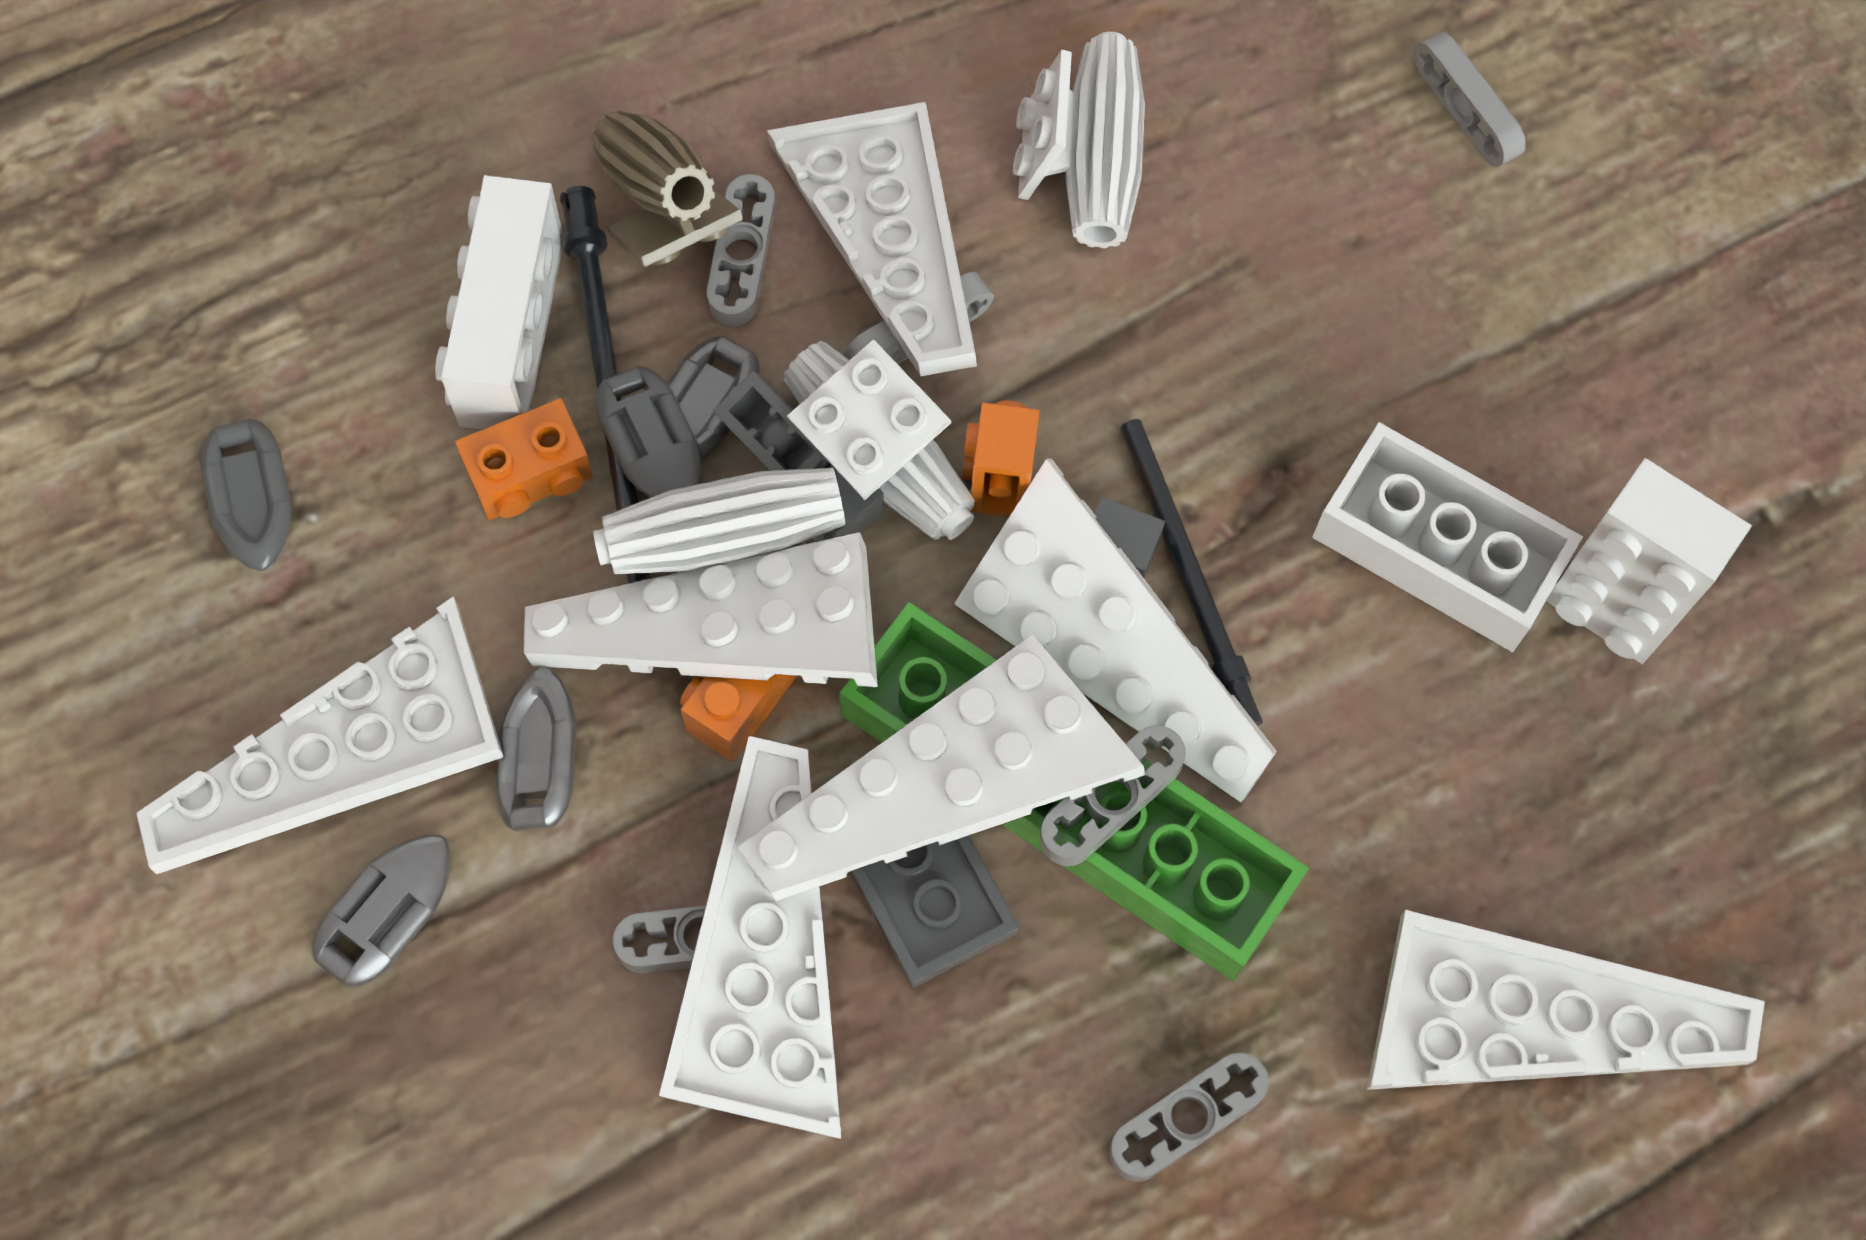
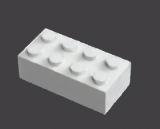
[435,175,564,430]
[1312,422,1583,652]
[1546,458,1752,664]

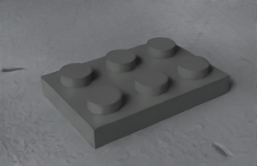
[849,835,1020,989]

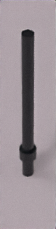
[1120,419,1263,726]

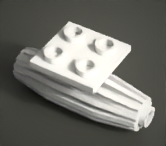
[1013,32,1145,248]
[784,339,975,540]
[593,468,846,574]

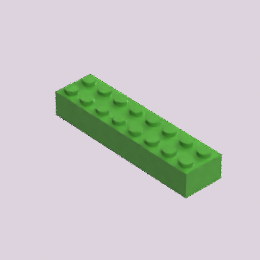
[839,602,1309,982]

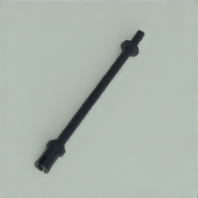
[560,186,651,584]

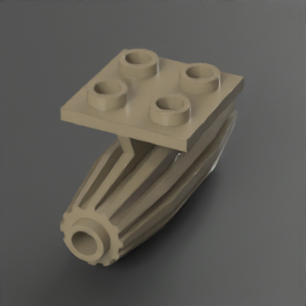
[591,110,744,267]

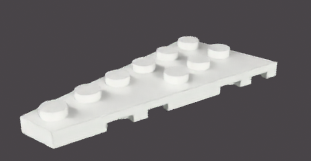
[767,102,977,376]
[954,459,1277,802]
[524,532,878,687]
[136,596,504,874]
[737,635,1145,901]
[659,736,841,1139]
[1367,910,1765,1090]

